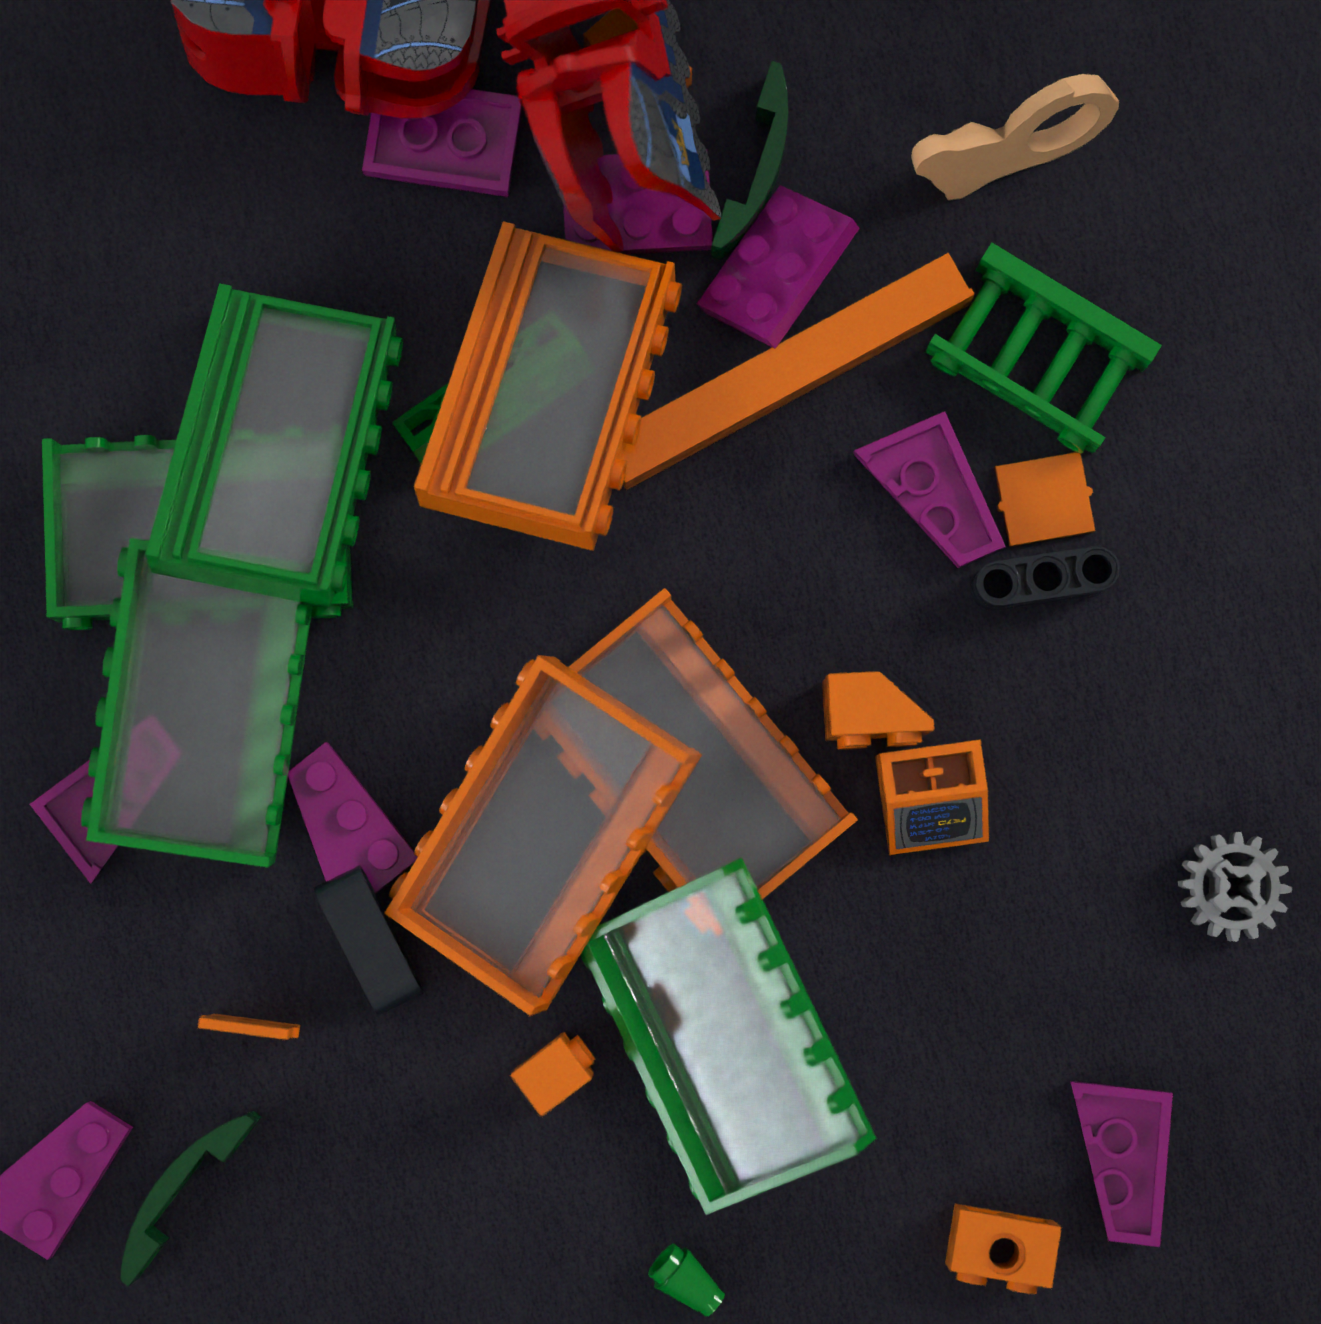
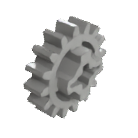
[1178,832,1292,941]

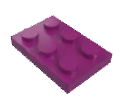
[362,89,523,197]
[563,149,713,254]
[697,185,860,349]

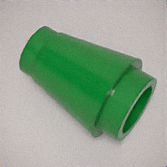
[648,1243,725,1317]

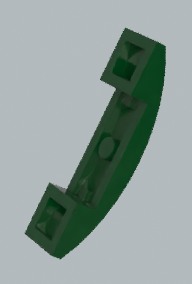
[711,61,788,260]
[120,1111,262,1286]

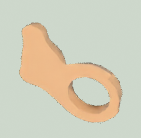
[911,74,1119,200]

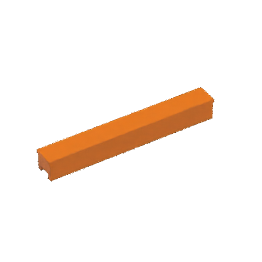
[622,253,975,490]

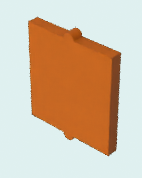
[994,452,1095,547]
[198,1014,300,1040]

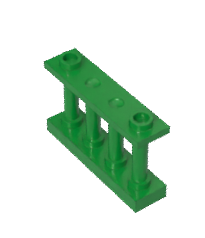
[925,243,1162,454]

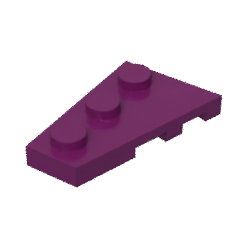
[853,411,1006,568]
[30,713,183,884]
[288,742,418,894]
[1071,1081,1173,1247]
[0,1101,133,1260]

